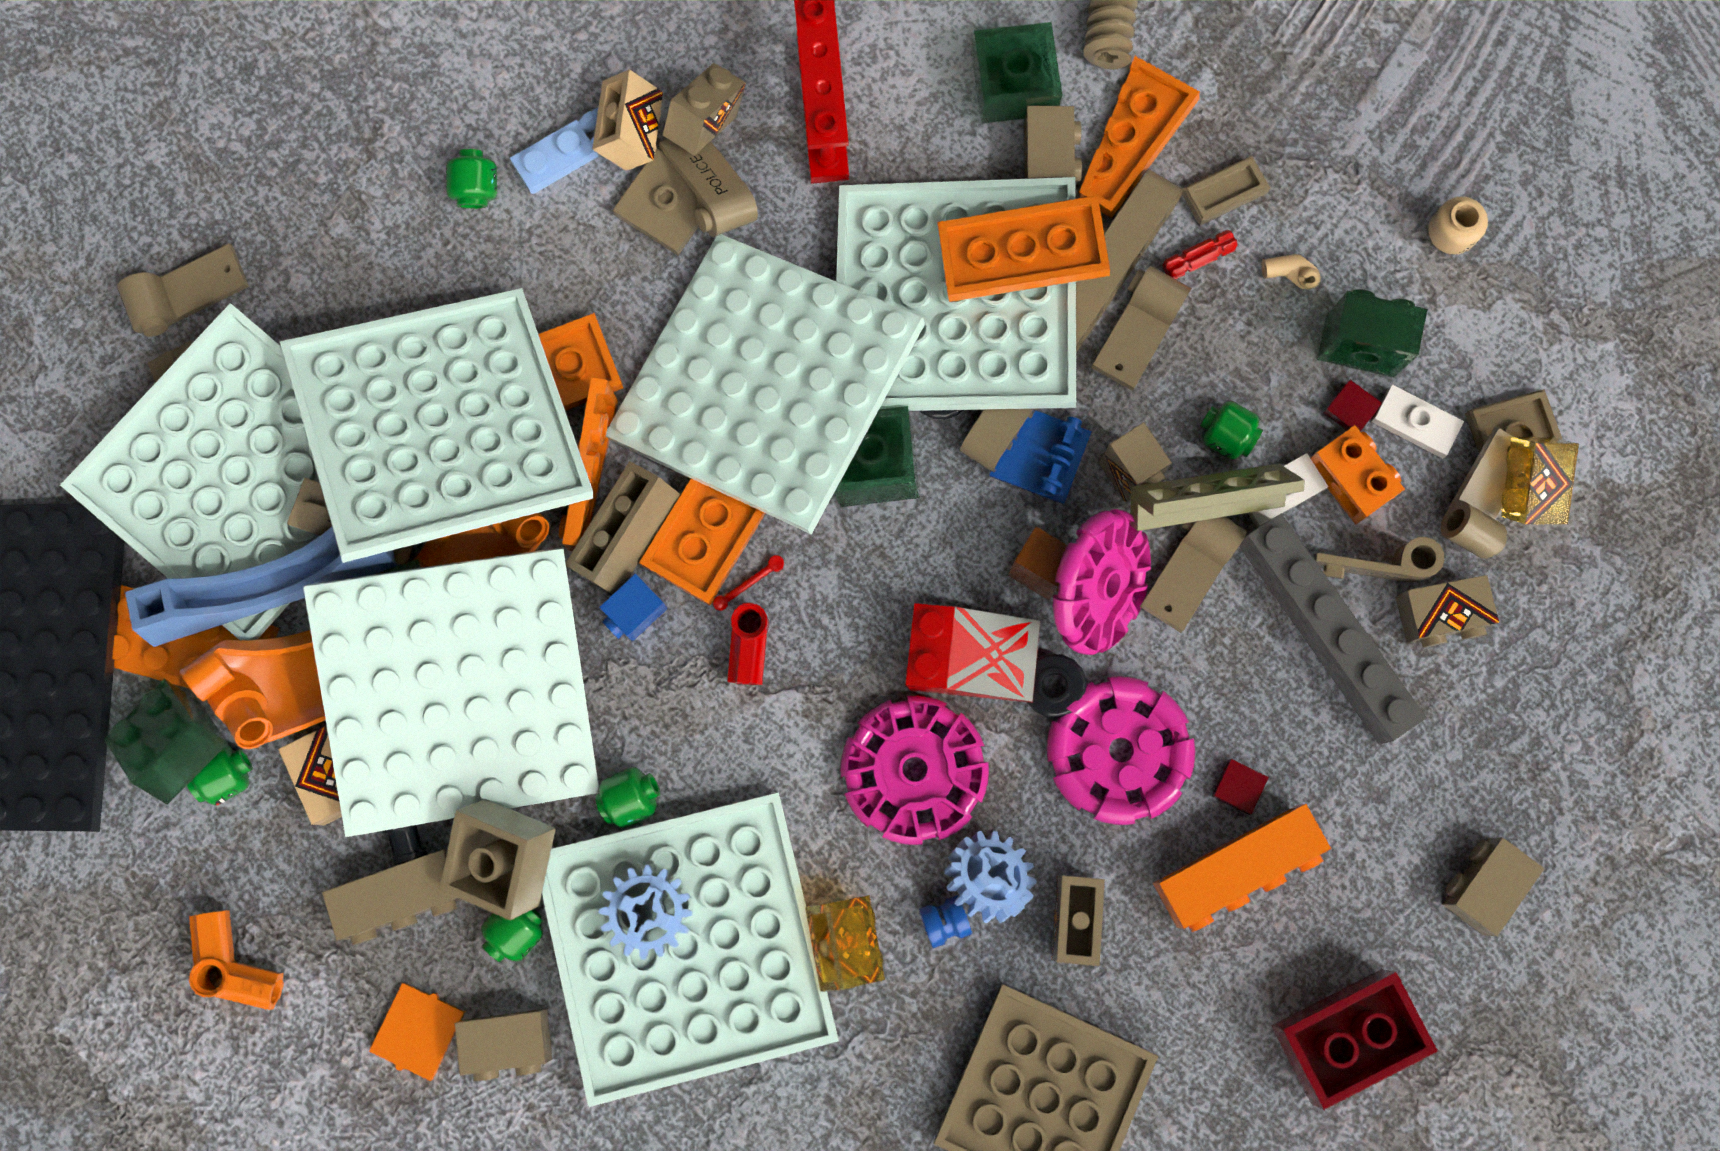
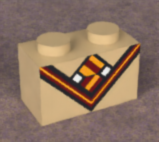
[592,69,663,171]
[278,727,342,826]

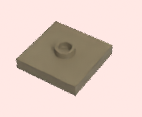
[612,149,698,256]

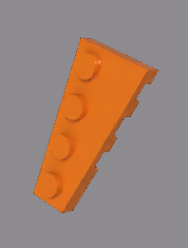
[1079,56,1200,218]
[559,377,618,552]

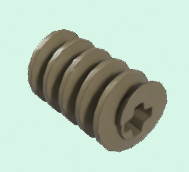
[1083,0,1138,70]

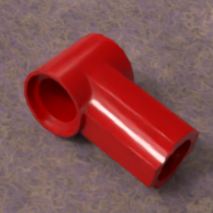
[727,603,769,685]

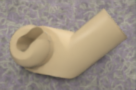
[1261,254,1321,289]

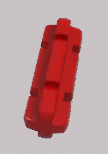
[1162,230,1238,279]

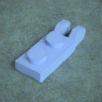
[510,107,599,194]

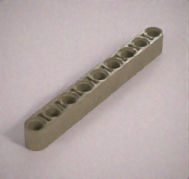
[960,169,1184,473]

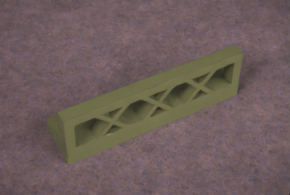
[1130,463,1305,531]

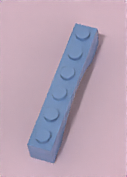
[125,527,397,647]

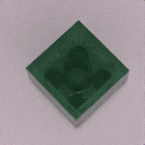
[971,22,1063,124]
[1317,289,1428,378]
[834,406,920,507]
[104,678,228,805]

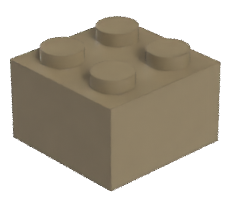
[440,799,556,920]

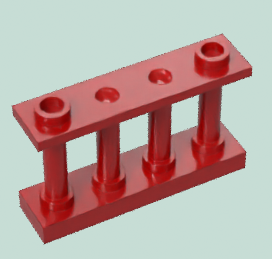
[794,0,849,184]

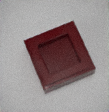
[1324,379,1382,432]
[1212,759,1269,815]

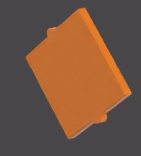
[369,982,466,1081]

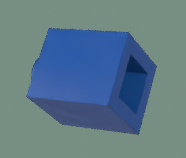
[600,573,668,642]

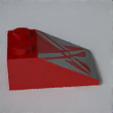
[905,603,1040,703]

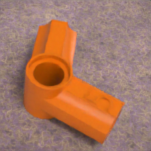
[189,910,284,1010]

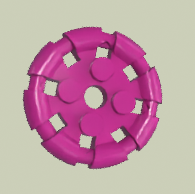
[1053,509,1151,655]
[1047,676,1195,825]
[840,696,989,845]

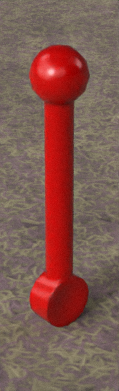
[713,555,784,611]

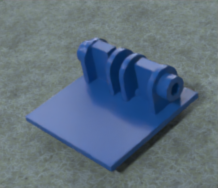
[989,410,1092,504]

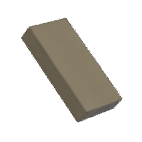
[1182,155,1270,226]

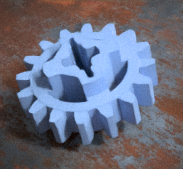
[944,831,1036,923]
[599,865,693,960]

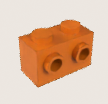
[1311,425,1405,525]

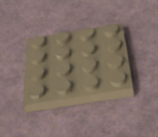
[933,983,1158,1151]

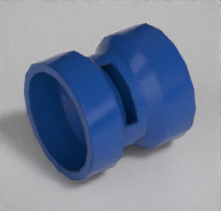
[919,895,972,948]

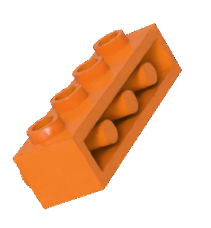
[1153,804,1332,932]

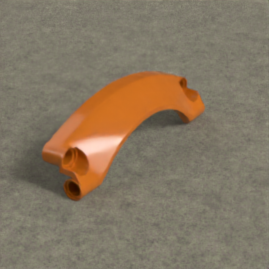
[179,512,549,749]

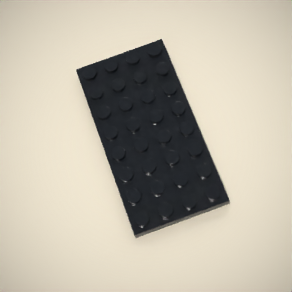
[0,504,125,832]

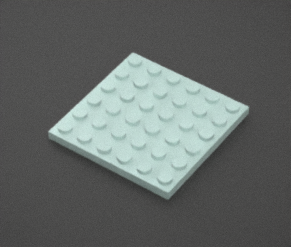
[836,177,1076,411]
[606,234,925,534]
[280,288,593,563]
[60,303,320,640]
[303,547,599,837]
[542,793,839,1107]

